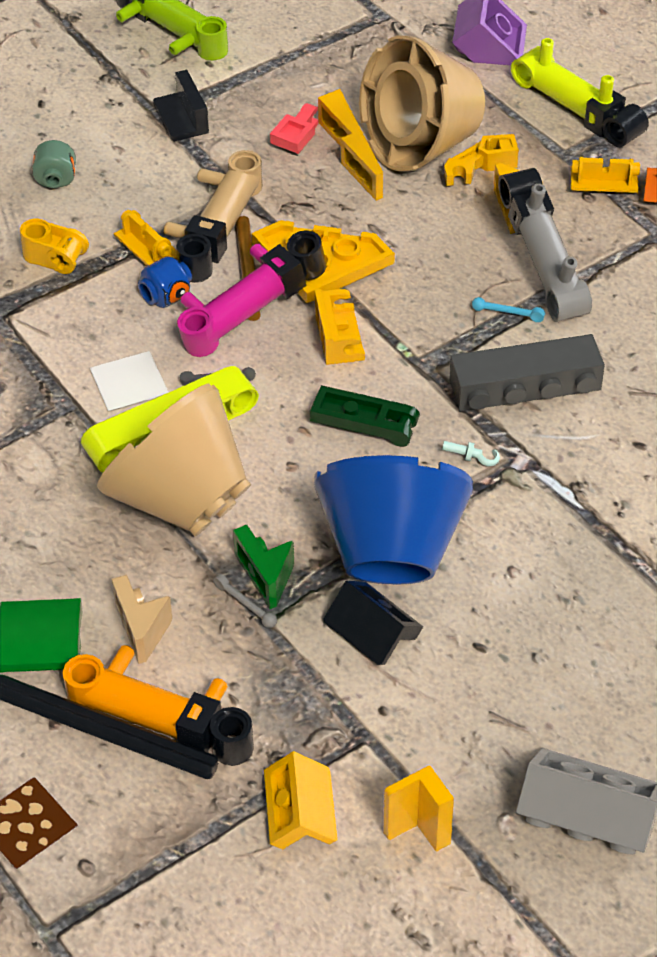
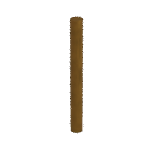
[236,216,261,321]

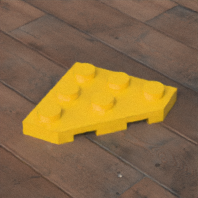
[252,220,395,303]

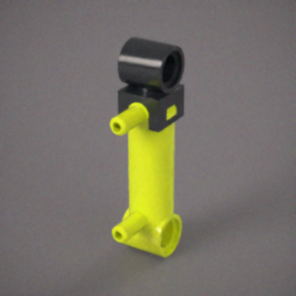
[511,38,649,147]

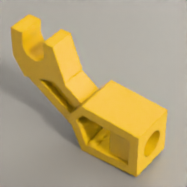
[444,134,519,186]

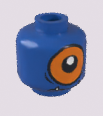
[138,256,192,308]

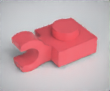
[270,103,319,154]

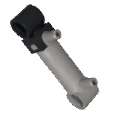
[498,168,592,322]

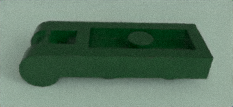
[310,385,420,447]

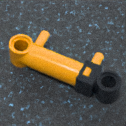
[63,645,254,766]

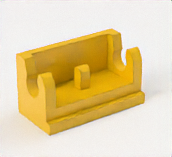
[315,289,365,365]

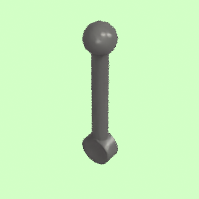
[180,367,256,386]

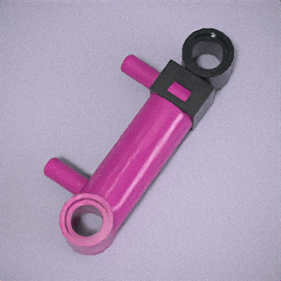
[177,230,327,357]

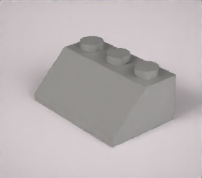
[516,748,657,854]

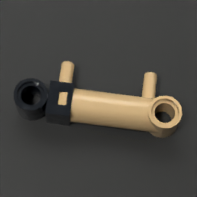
[164,150,263,283]

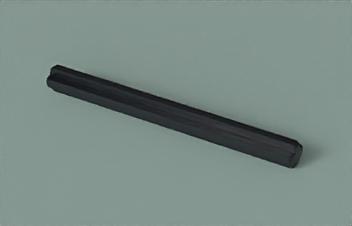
[0,674,219,779]

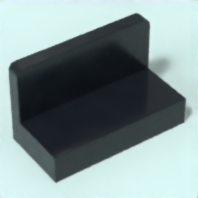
[153,69,209,142]
[324,581,424,665]

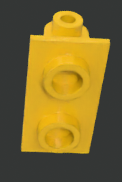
[571,157,640,193]
[114,210,177,266]

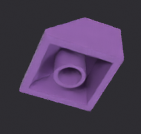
[452,0,527,66]

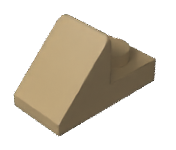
[111,575,173,664]

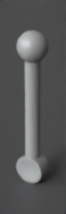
[213,574,277,628]

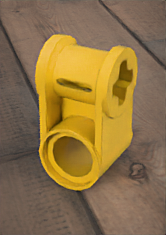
[20,218,89,274]

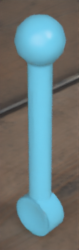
[472,297,545,322]

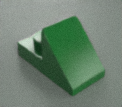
[233,524,294,609]

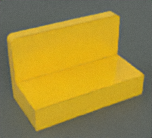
[264,751,337,850]
[383,765,454,852]

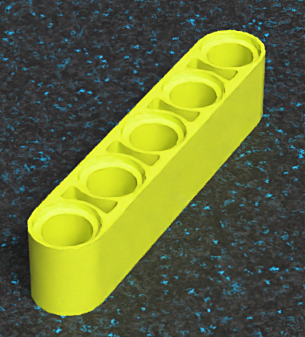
[81,366,259,473]

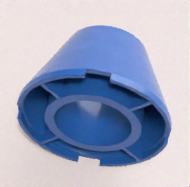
[314,455,473,585]

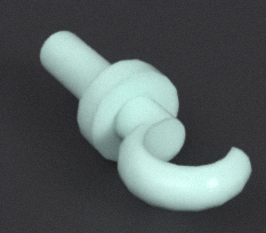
[442,441,500,467]

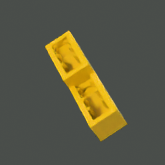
[318,89,383,201]

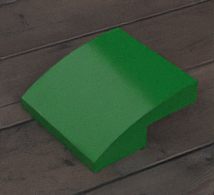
[0,598,83,672]

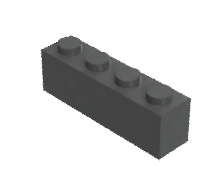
[449,334,605,412]

